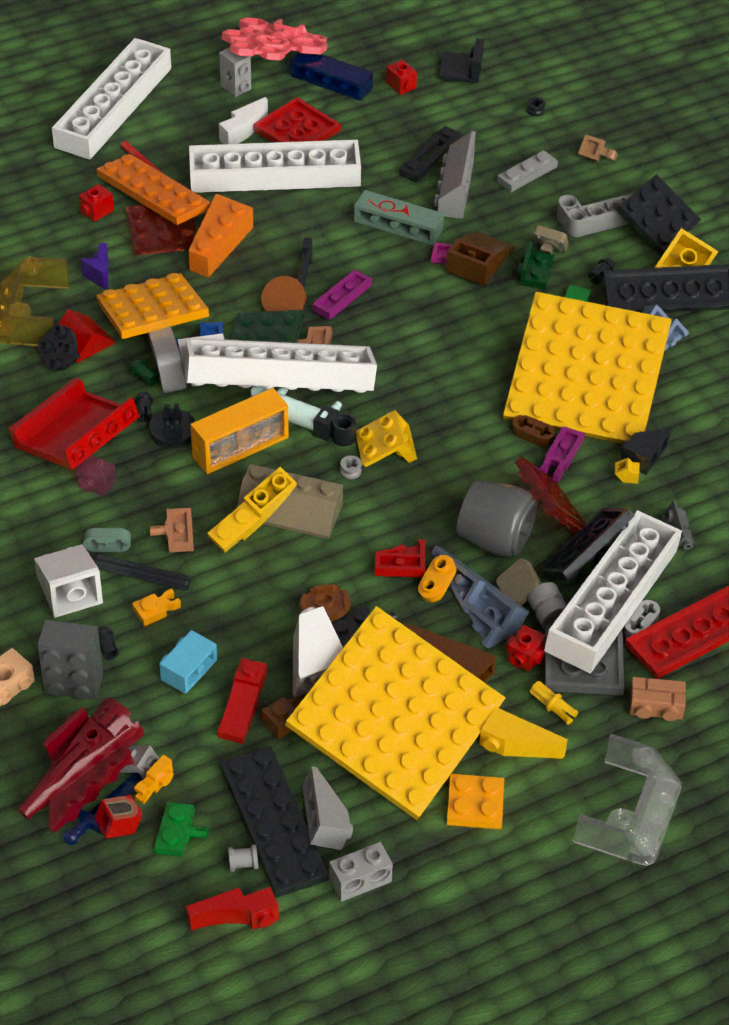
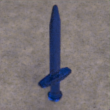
[63,773,143,845]

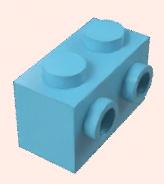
[159,630,217,694]

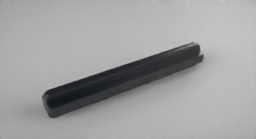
[95,554,191,590]

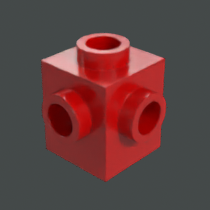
[505,625,546,672]

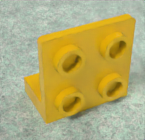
[356,410,417,467]

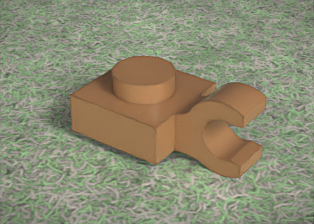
[578,134,618,162]

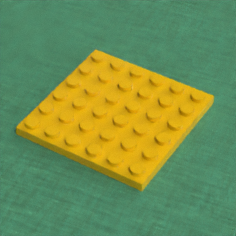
[503,292,671,444]
[285,606,505,820]

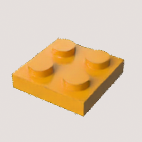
[447,774,504,829]

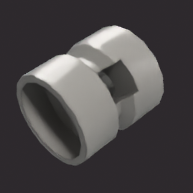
[527,582,567,630]

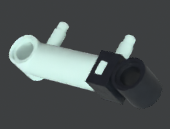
[251,386,356,447]

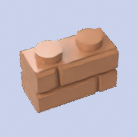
[630,677,686,721]

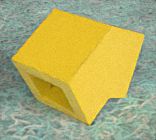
[615,458,640,484]

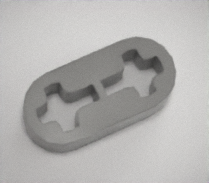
[623,600,660,638]

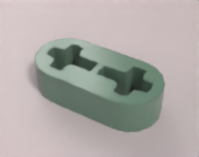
[83,528,131,552]

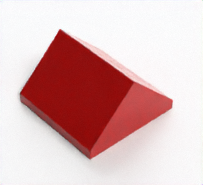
[59,309,115,363]

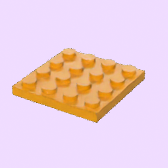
[96,273,209,339]

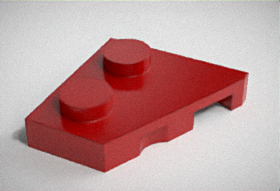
[375,539,425,578]

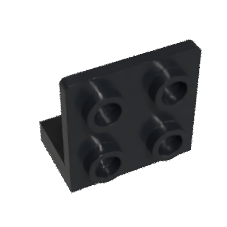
[439,38,484,83]

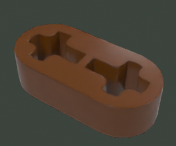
[512,415,555,447]

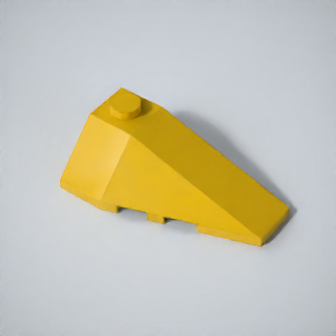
[655,228,718,268]

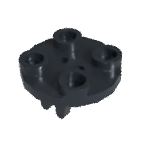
[38,324,81,371]
[149,403,195,446]

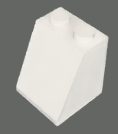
[34,544,103,618]
[293,606,343,698]

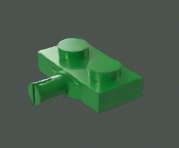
[154,802,209,857]

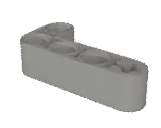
[557,194,632,237]
[147,326,186,394]

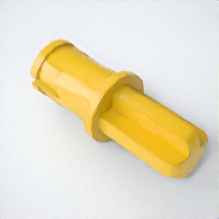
[530,681,578,725]

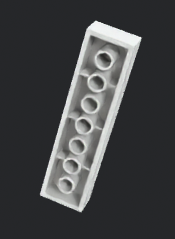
[52,38,171,160]
[189,140,361,193]
[183,338,377,393]
[544,510,682,674]

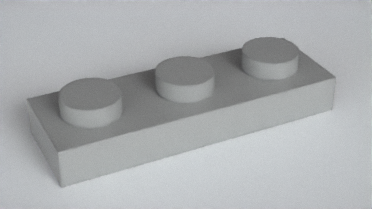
[497,150,558,192]

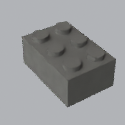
[38,620,103,700]

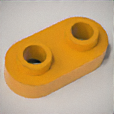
[418,555,457,603]

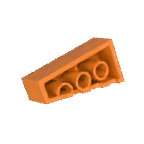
[189,194,253,278]

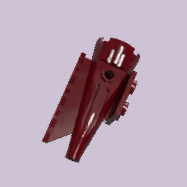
[17,697,144,833]

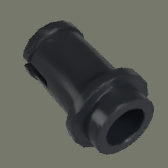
[588,258,614,284]
[134,392,153,422]
[98,626,119,660]

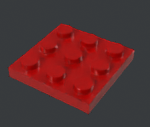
[253,97,341,143]

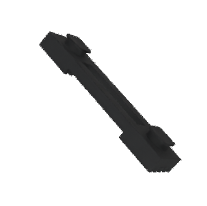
[399,126,462,183]

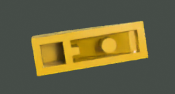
[479,707,568,759]

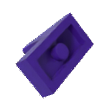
[80,243,109,289]

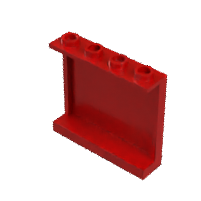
[9,377,139,470]

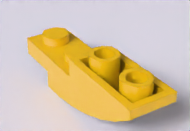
[207,467,297,553]

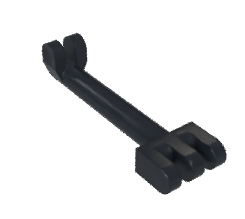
[297,237,313,287]

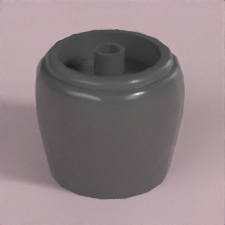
[456,479,538,558]

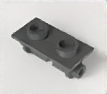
[661,500,694,550]

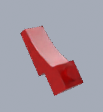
[217,658,267,744]
[186,887,279,931]

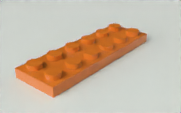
[96,154,210,225]

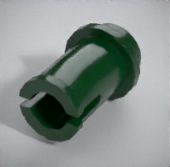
[130,359,159,386]

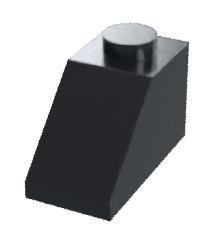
[620,428,671,475]

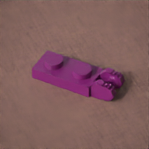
[538,426,585,483]

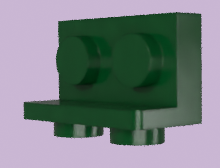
[517,241,554,290]

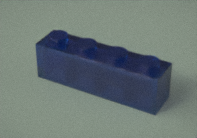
[291,52,373,101]

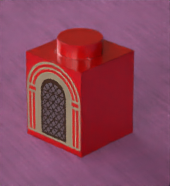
[95,795,142,839]

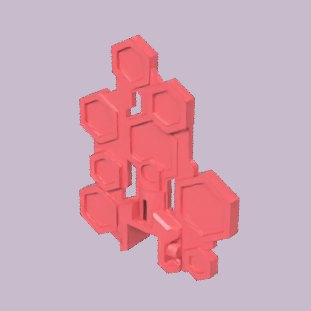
[221,17,328,60]

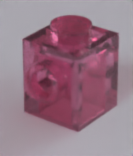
[76,456,116,497]

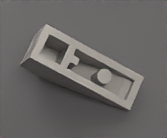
[302,766,353,850]

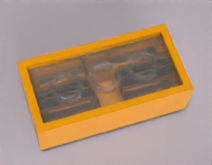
[191,388,289,475]

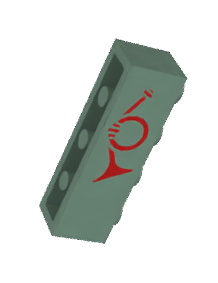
[354,190,444,245]

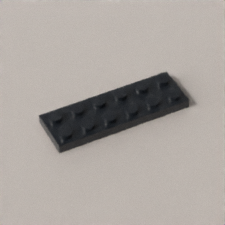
[602,264,729,313]
[220,746,329,898]

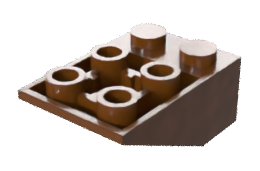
[446,231,515,286]

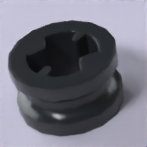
[527,97,546,117]

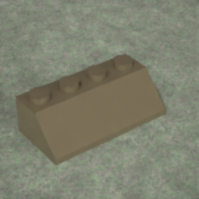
[237,464,343,539]

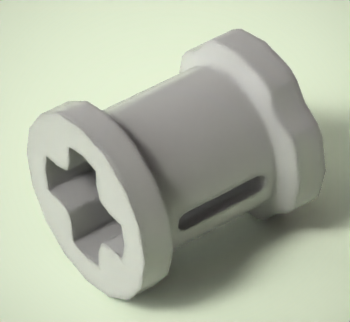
[228,844,258,872]

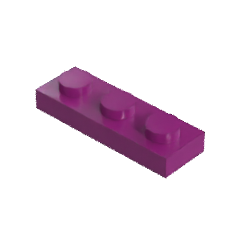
[312,269,372,320]

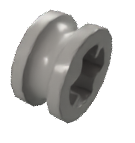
[340,456,362,479]

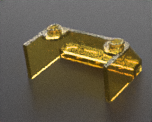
[0,257,69,346]

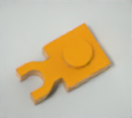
[132,588,181,626]
[134,755,173,804]

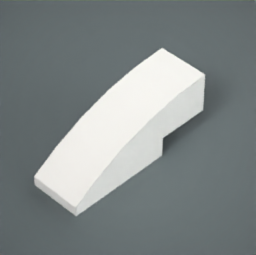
[219,97,268,144]

